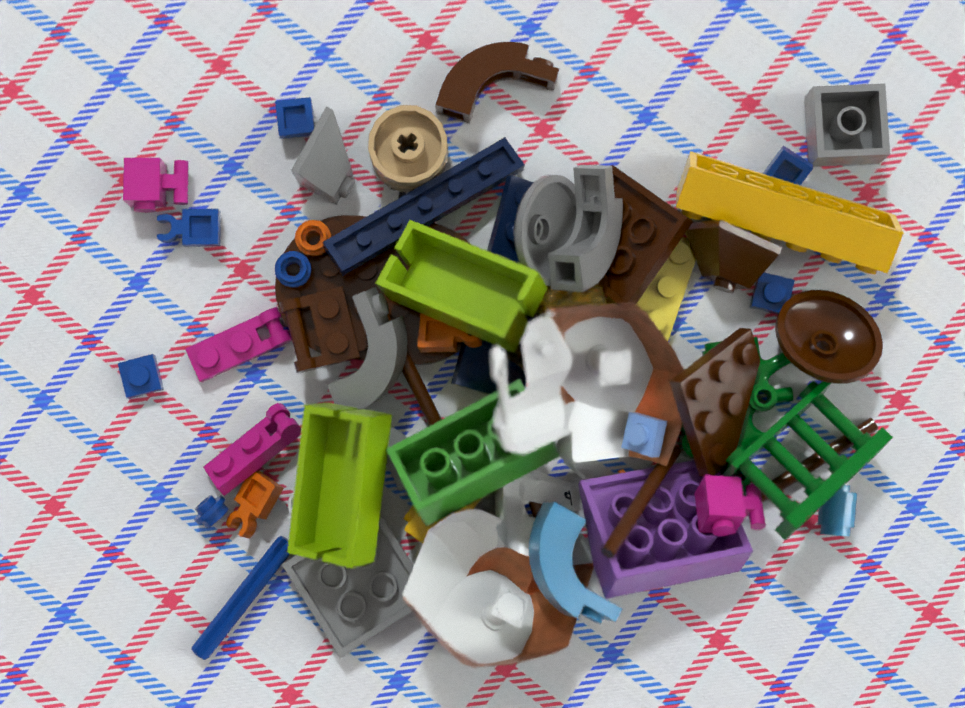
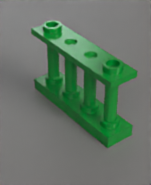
[722,381,893,541]

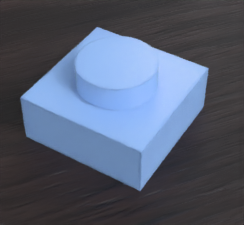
[621,412,667,457]

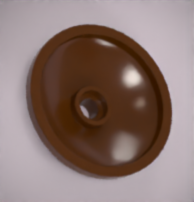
[775,290,883,384]

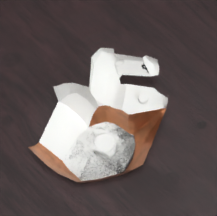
[491,303,684,482]
[402,470,594,667]

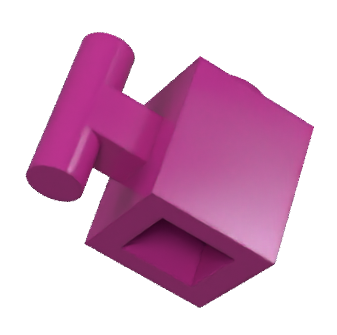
[123,158,189,213]
[694,475,766,537]

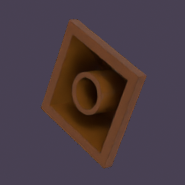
[685,220,782,293]

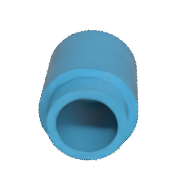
[817,485,857,537]

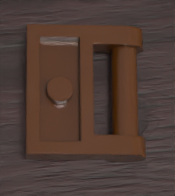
[279,287,361,373]

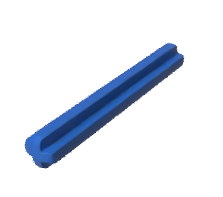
[191,536,290,660]

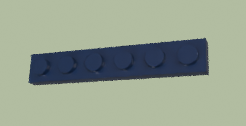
[323,137,525,276]

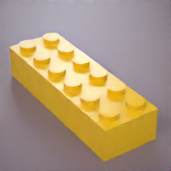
[676,151,904,274]

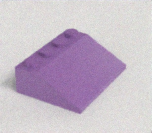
[578,460,753,599]

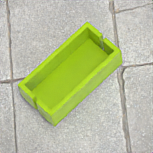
[375,220,548,353]
[287,403,392,568]

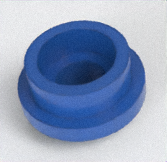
[275,251,311,288]
[194,495,229,528]

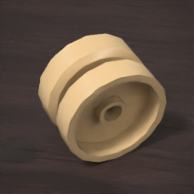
[368,105,448,192]

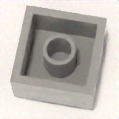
[804,83,890,167]

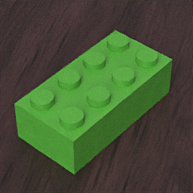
[386,379,560,526]

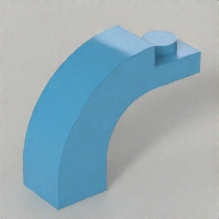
[529,502,622,624]

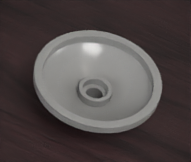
[514,175,576,286]

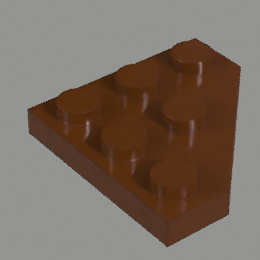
[599,165,693,304]
[669,328,760,477]

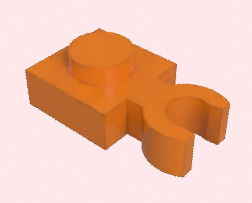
[417,313,482,353]
[226,470,284,538]

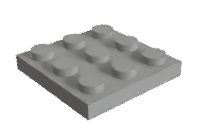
[281,513,414,658]

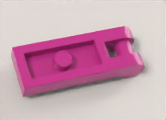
[185,307,292,382]
[203,403,301,496]

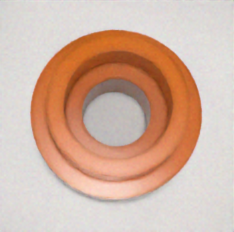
[295,220,332,256]

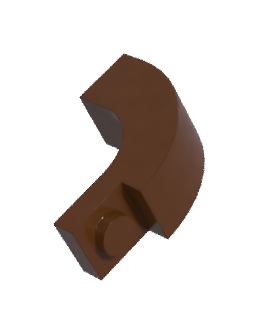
[435,42,559,124]

